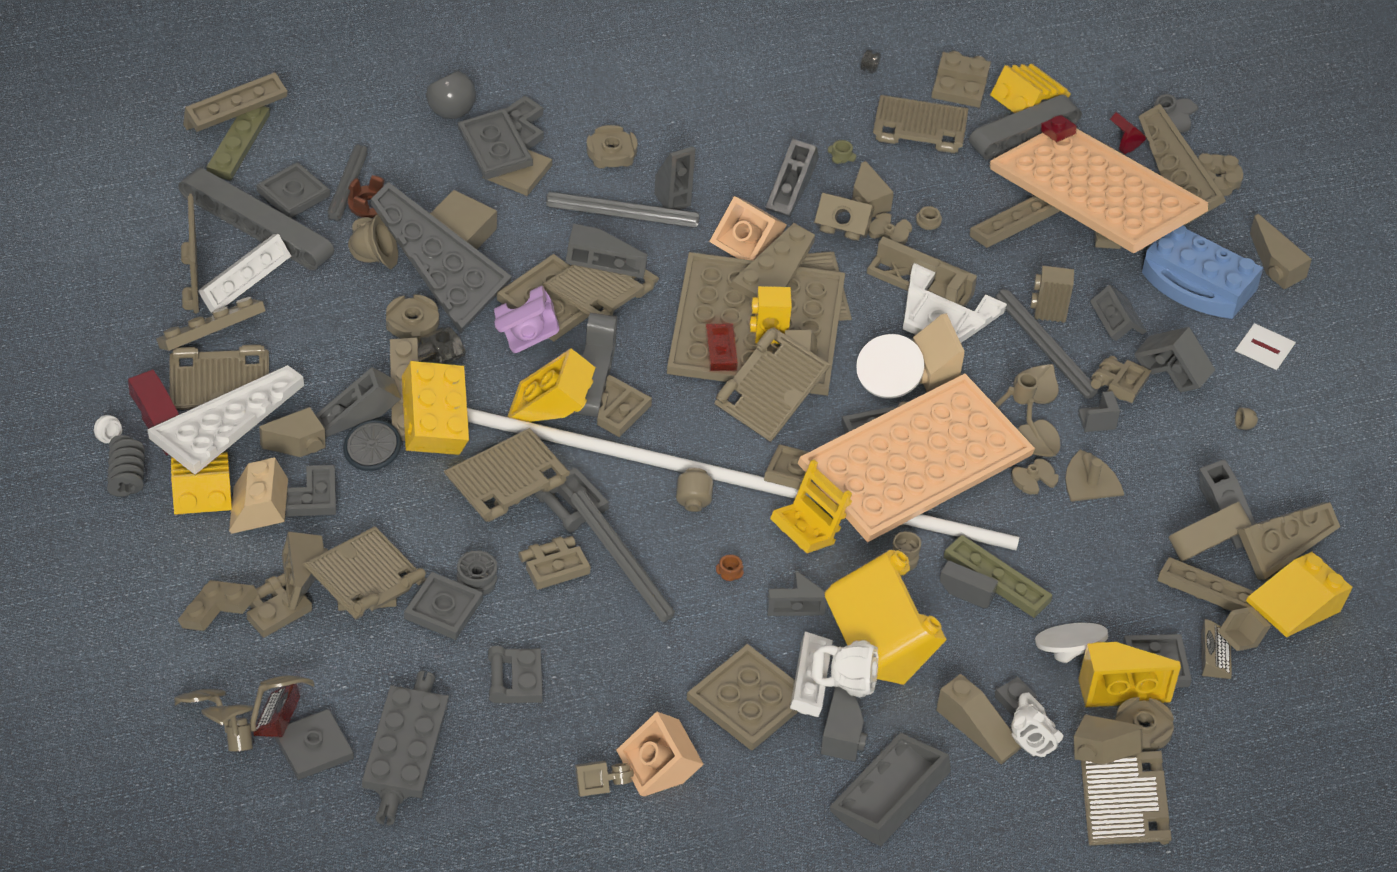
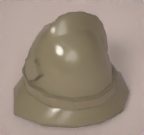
[348,214,398,269]

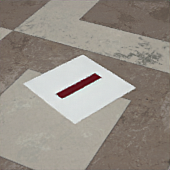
[1235,323,1296,370]

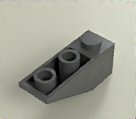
[1199,459,1256,550]

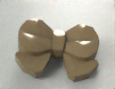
[869,213,912,245]
[1011,459,1059,495]

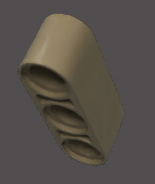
[1168,501,1252,562]

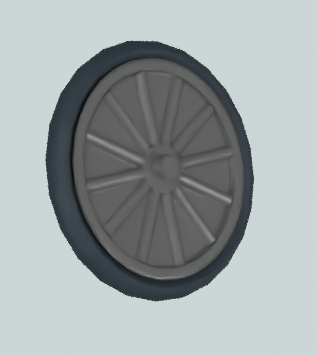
[343,420,402,471]

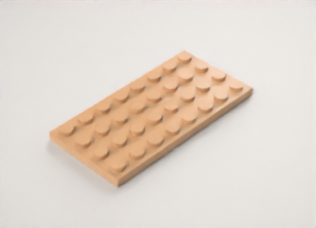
[990,128,1208,254]
[798,374,1035,543]

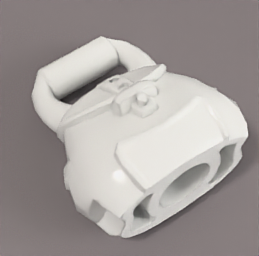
[811,640,879,698]
[1011,692,1064,757]

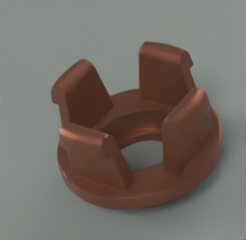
[348,175,385,218]

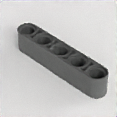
[969,95,1082,160]

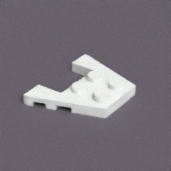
[903,263,1007,343]

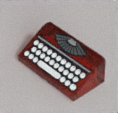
[253,683,300,737]

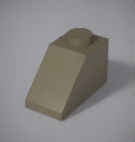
[851,161,894,218]
[259,407,326,457]
[1074,715,1143,765]

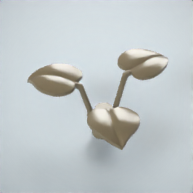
[994,364,1060,457]
[174,675,315,751]

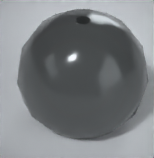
[426,70,476,119]

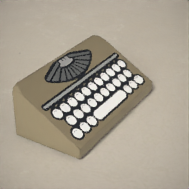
[1201,619,1232,679]

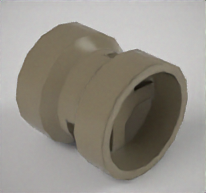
[892,531,921,571]

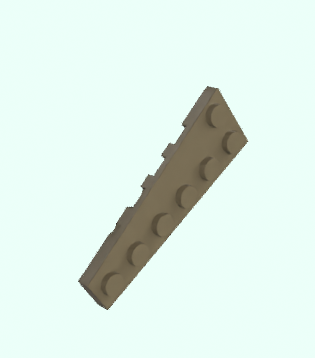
[1138,104,1226,226]

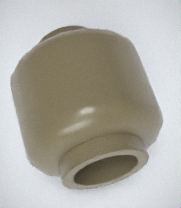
[676,468,713,512]

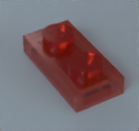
[706,323,738,371]

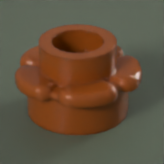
[716,555,744,581]

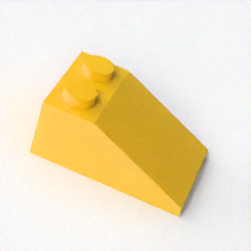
[507,348,596,422]
[1246,552,1353,637]
[1078,642,1181,707]

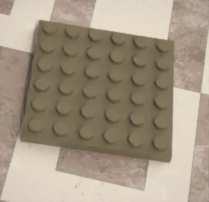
[667,252,845,396]

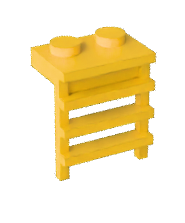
[990,64,1071,113]
[171,452,232,514]
[770,459,852,553]

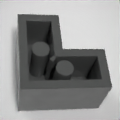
[1134,327,1215,392]

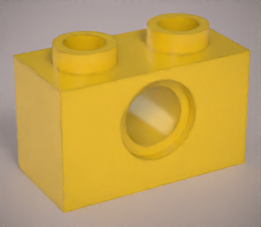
[750,286,792,344]

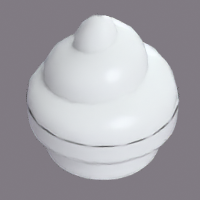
[94,415,122,443]

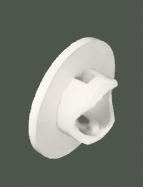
[857,334,924,398]
[1035,623,1108,663]

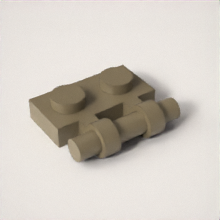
[1091,356,1151,403]
[519,536,590,590]
[247,573,312,638]

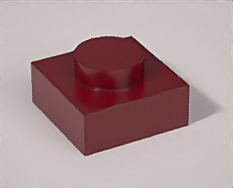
[1041,115,1077,143]

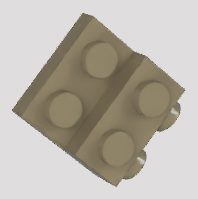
[932,51,991,108]

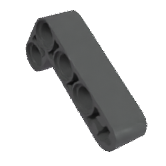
[572,312,617,417]

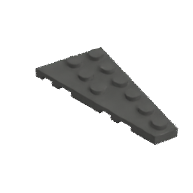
[371,182,512,333]

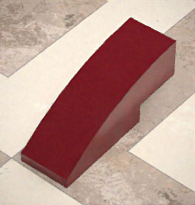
[128,369,179,456]

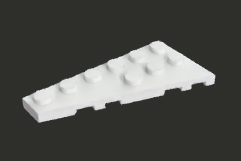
[148,365,304,474]

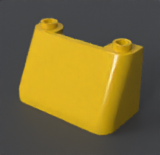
[824,550,946,685]

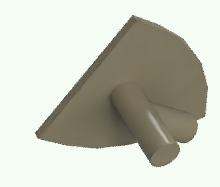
[1065,449,1124,502]

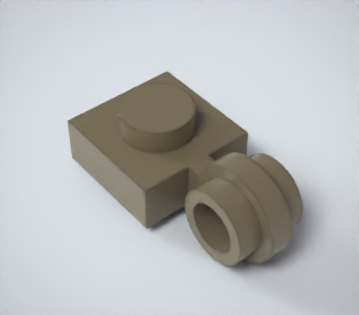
[575,761,634,797]

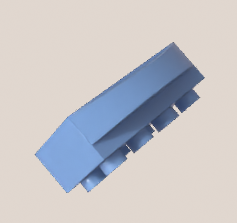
[1142,225,1263,319]

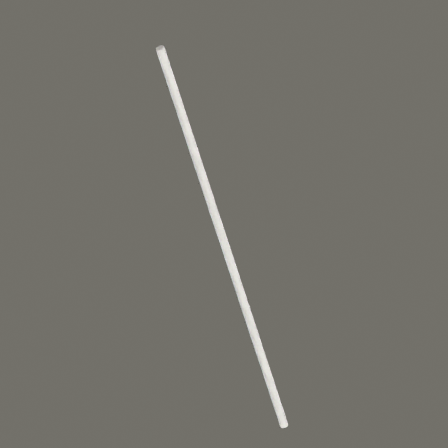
[467,408,1019,551]

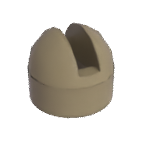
[1235,408,1258,430]

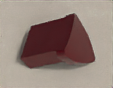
[1110,112,1146,154]

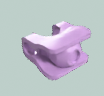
[494,286,559,353]

